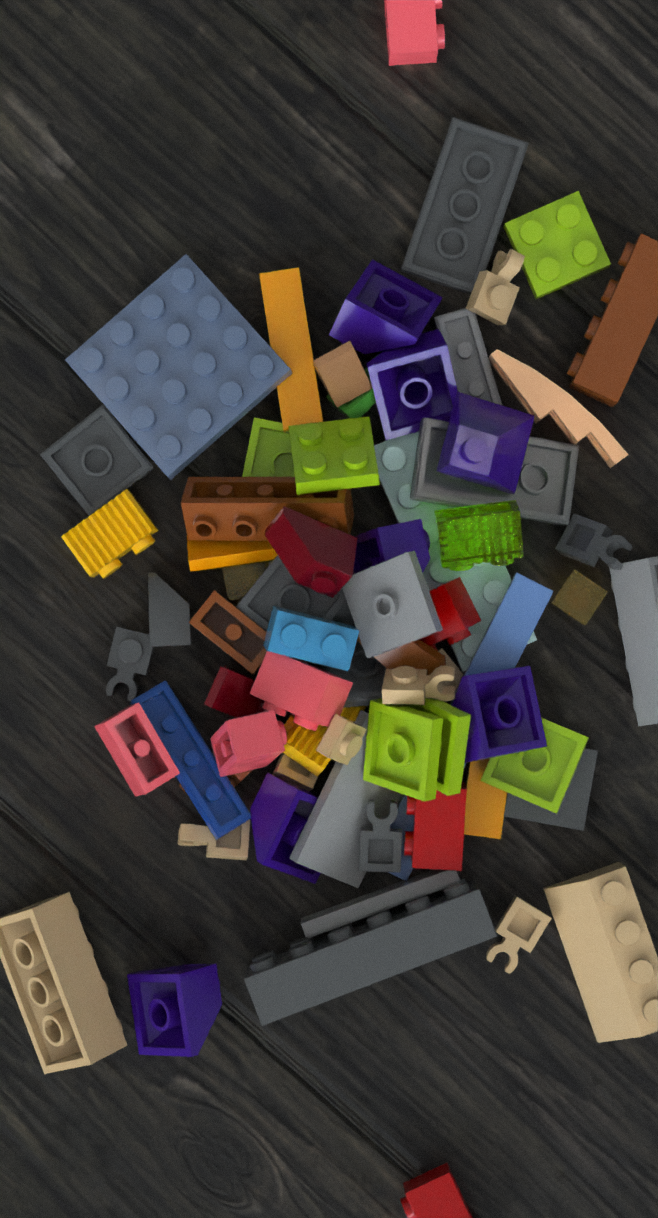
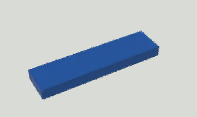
[130,680,251,840]

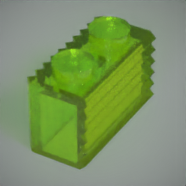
[434,500,524,571]

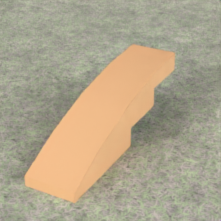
[489,349,629,468]

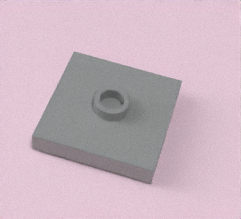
[342,551,443,658]

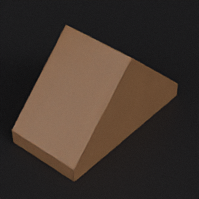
[313,341,372,408]

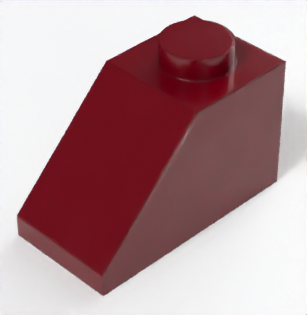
[265,506,358,598]
[204,666,267,718]

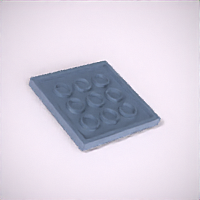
[65,254,293,480]

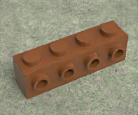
[567,234,658,407]
[181,477,354,542]

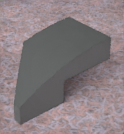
[148,572,192,647]

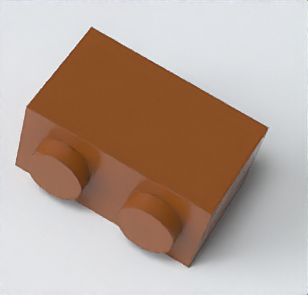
[188,590,267,674]

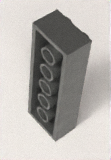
[244,877,497,1026]

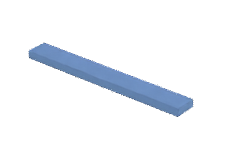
[388,572,553,881]

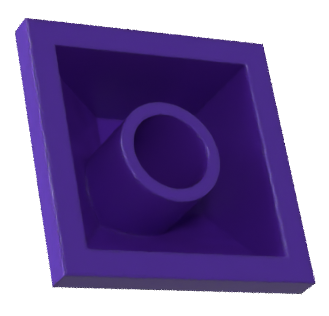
[329,259,442,354]
[366,329,458,440]
[436,392,535,494]
[353,519,430,574]
[452,666,547,763]
[250,772,321,884]
[127,964,222,1057]

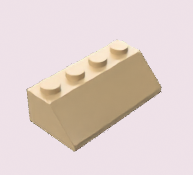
[543,862,658,1043]
[0,892,127,1074]

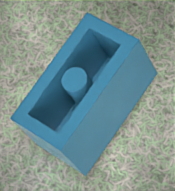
[263,606,359,671]

